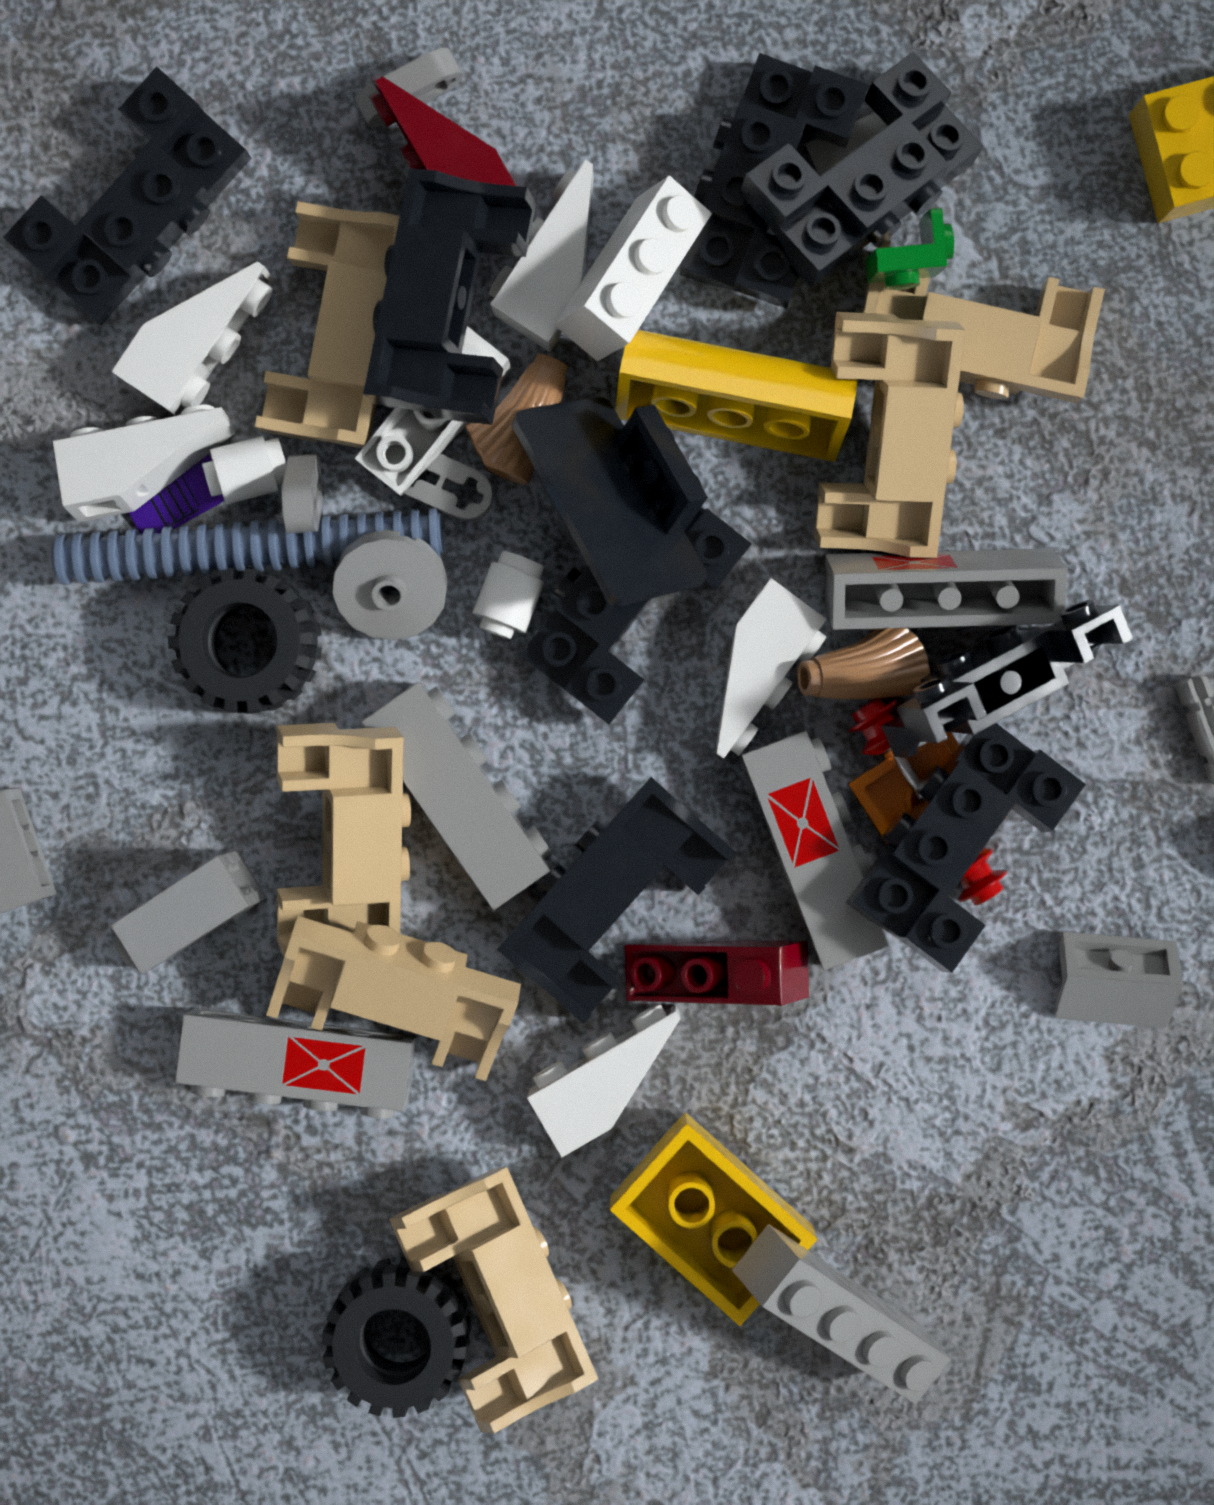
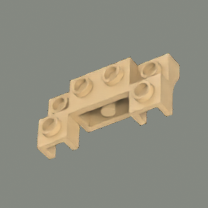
[255,201,400,449]
[862,240,1105,404]
[813,312,966,558]
[277,723,411,955]
[266,916,521,1081]
[389,1167,598,1434]

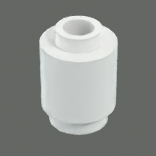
[202,436,286,505]
[472,551,545,640]

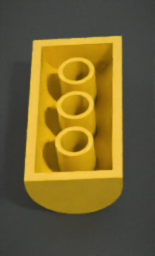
[615,330,858,462]

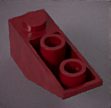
[369,74,516,186]
[625,940,809,1006]

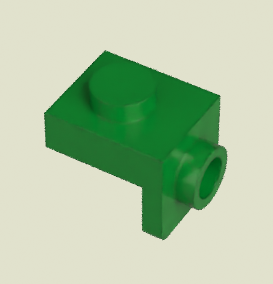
[865,208,954,290]

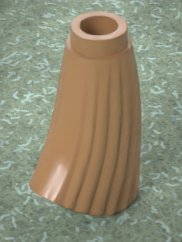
[465,353,568,485]
[797,628,930,699]

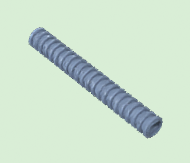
[51,508,444,585]

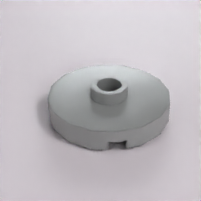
[332,530,448,640]

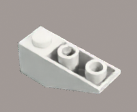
[489,159,594,352]
[112,262,274,416]
[355,326,512,496]
[53,405,235,522]
[715,578,827,758]
[527,1003,681,1157]

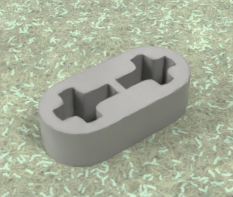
[355,48,463,127]
[282,454,323,534]
[403,454,494,522]

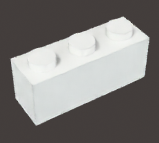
[554,176,712,362]

